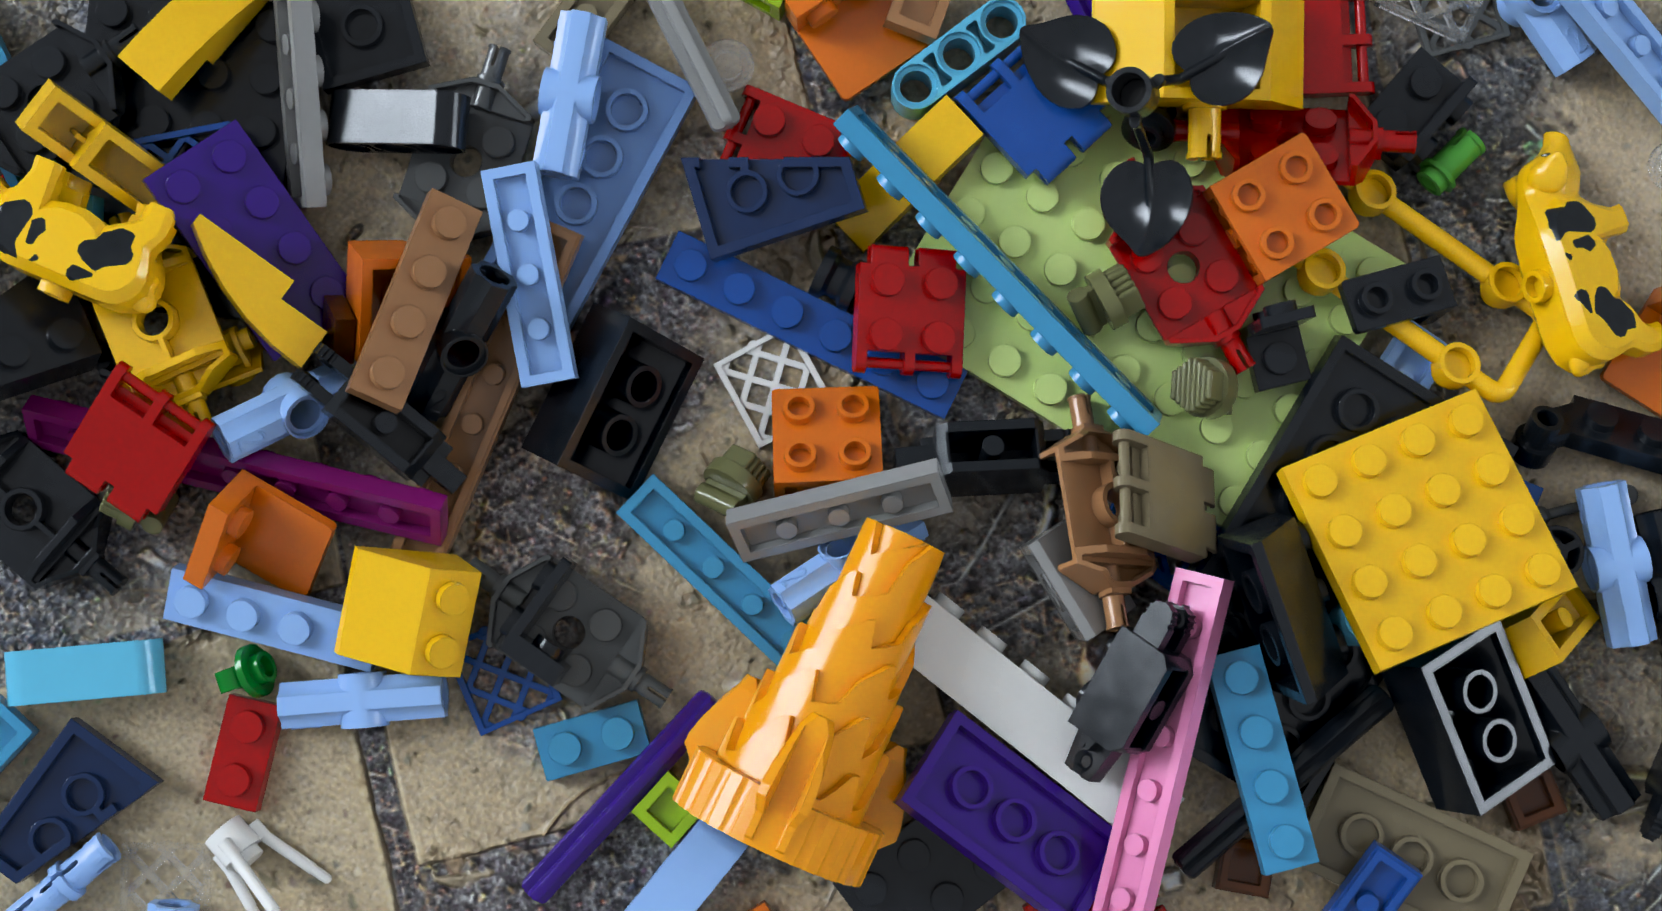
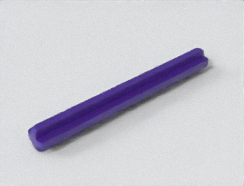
[522,690,717,904]

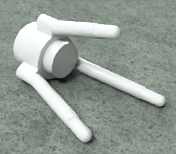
[205,815,332,911]

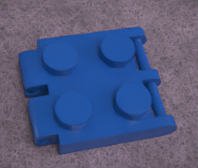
[953,45,1112,185]

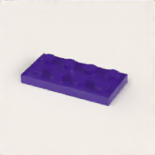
[142,119,346,361]
[893,710,1112,911]

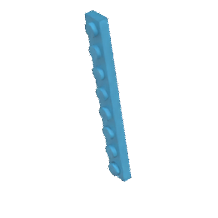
[833,105,1162,436]

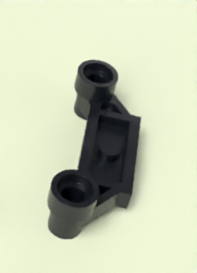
[1510,395,1662,475]

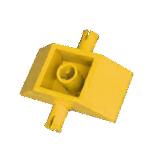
[1091,0,1304,161]

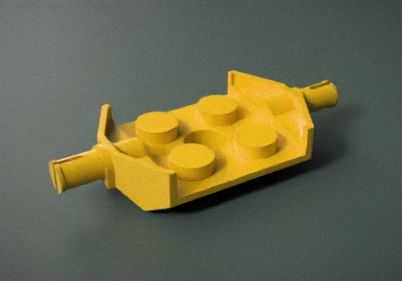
[92,212,239,421]

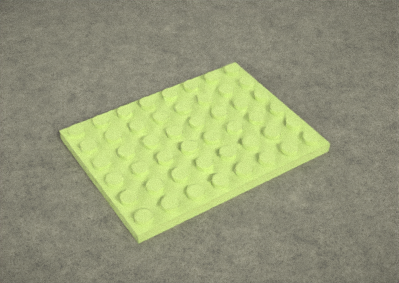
[909,105,1406,527]

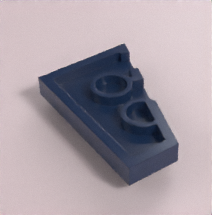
[681,157,868,263]
[0,717,165,884]

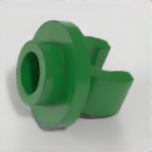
[215,644,277,698]

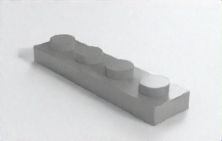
[273,0,332,208]
[726,458,953,563]

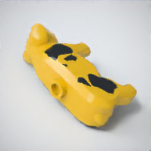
[1502,131,1662,377]
[0,155,177,314]

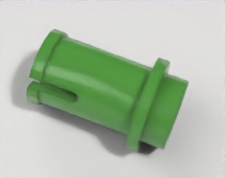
[1416,127,1486,196]

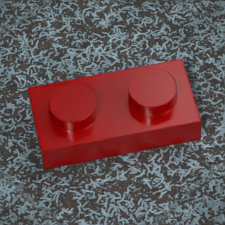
[203,693,281,813]

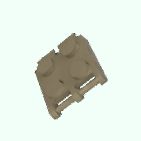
[1112,428,1217,564]

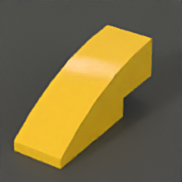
[117,0,269,101]
[15,78,166,212]
[835,94,984,254]
[191,214,327,368]

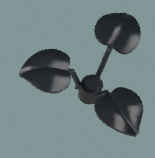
[1020,12,1274,257]

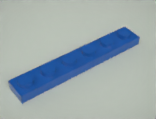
[655,231,968,421]

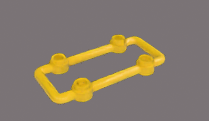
[1294,169,1543,403]

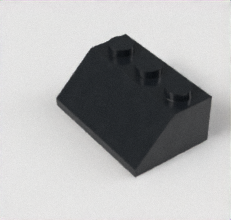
[521,302,704,500]
[1216,513,1349,705]
[1381,621,1557,816]

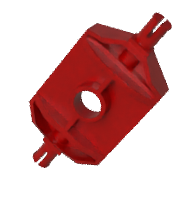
[1173,93,1417,186]
[1106,157,1265,375]

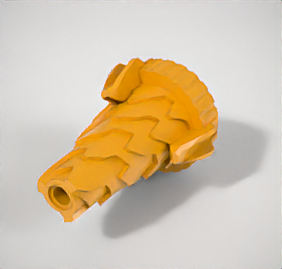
[673,517,945,887]

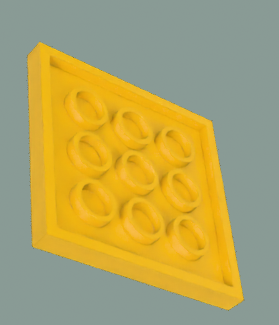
[1276,388,1578,675]

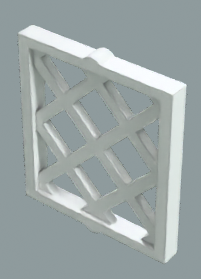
[713,335,826,449]

